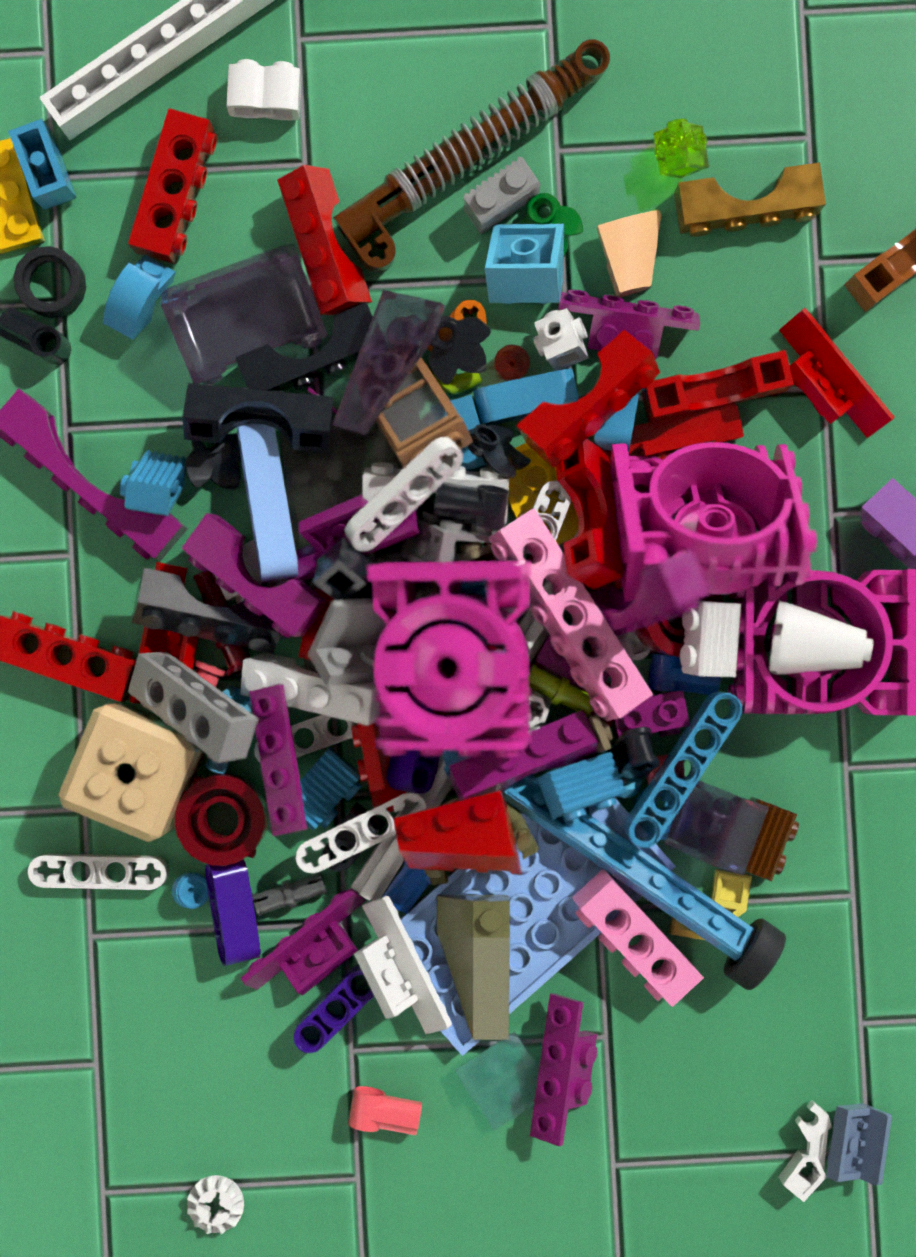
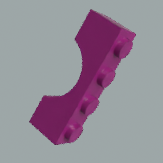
[181,513,328,638]
[449,710,598,801]

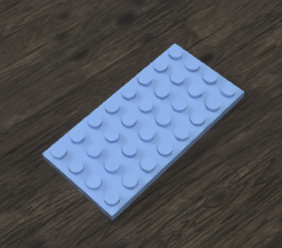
[400,798,676,1056]

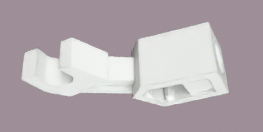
[778,1100,832,1202]

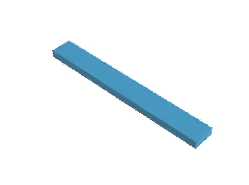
[502,774,754,961]

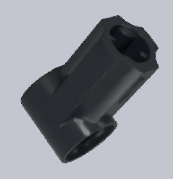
[0,307,71,365]
[433,482,510,529]

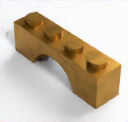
[674,162,826,237]

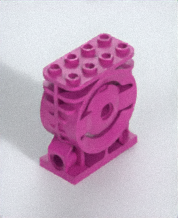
[610,442,817,601]
[368,561,531,757]
[728,569,916,716]

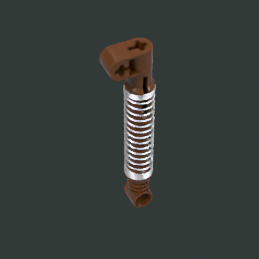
[333,39,610,273]

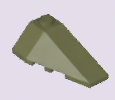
[437,895,510,1040]

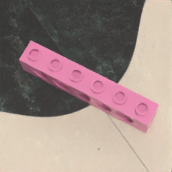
[489,509,653,721]

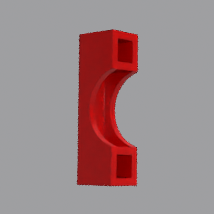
[277,165,372,315]
[516,329,660,468]
[641,350,794,423]
[556,439,623,590]

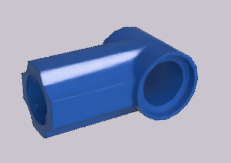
[648,654,721,695]
[382,861,432,914]

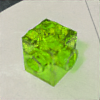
[653,118,709,179]

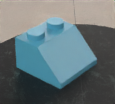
[485,224,564,304]

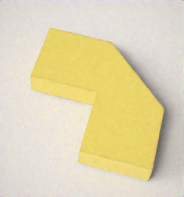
[669,869,752,940]

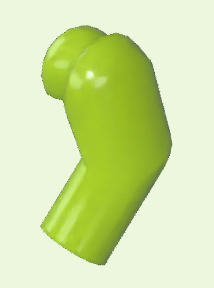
[430,368,482,395]

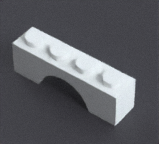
[362,462,509,524]
[240,652,379,725]

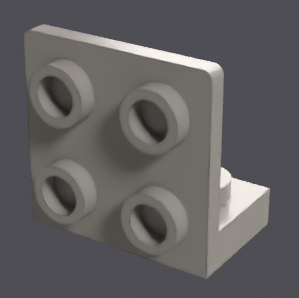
[400,510,496,562]
[308,598,394,686]

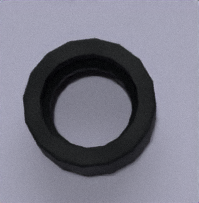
[13,246,86,318]
[723,918,786,990]

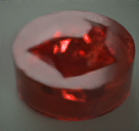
[494,345,530,381]

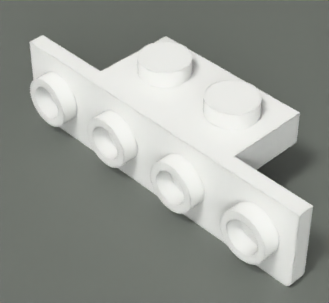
[354,896,452,1034]

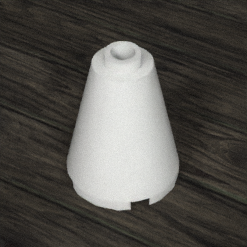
[770,602,873,675]

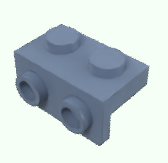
[826,1103,892,1186]

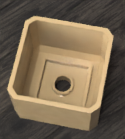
[58,703,206,842]

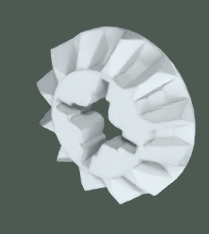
[187,1175,244,1235]

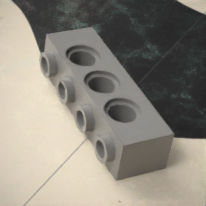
[128,651,258,763]

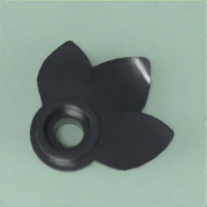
[427,316,491,384]
[467,424,531,478]
[186,434,241,490]

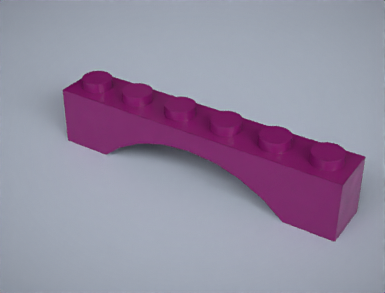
[0,388,188,561]
[584,549,711,641]

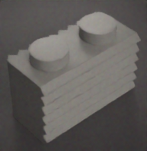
[464,157,540,235]

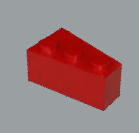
[393,791,523,875]

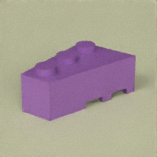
[861,478,916,569]

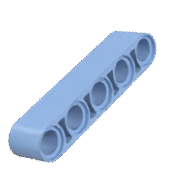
[237,424,298,582]

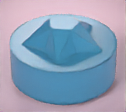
[172,872,209,909]

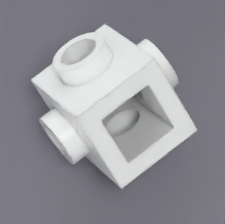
[533,308,589,371]

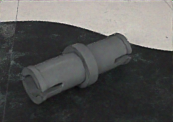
[252,872,327,916]

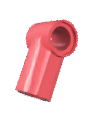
[348,1086,422,1135]

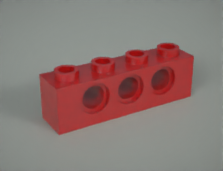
[128,108,217,264]
[0,611,137,702]

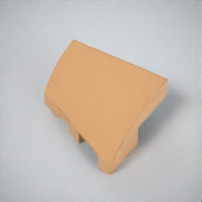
[597,210,661,298]

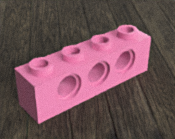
[572,869,704,1007]

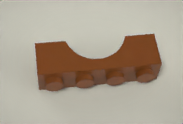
[844,229,916,312]

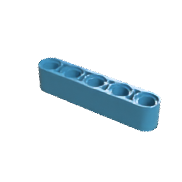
[624,692,742,848]

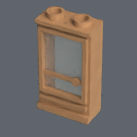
[349,340,473,468]

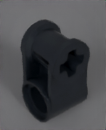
[607,727,660,780]
[322,802,385,871]

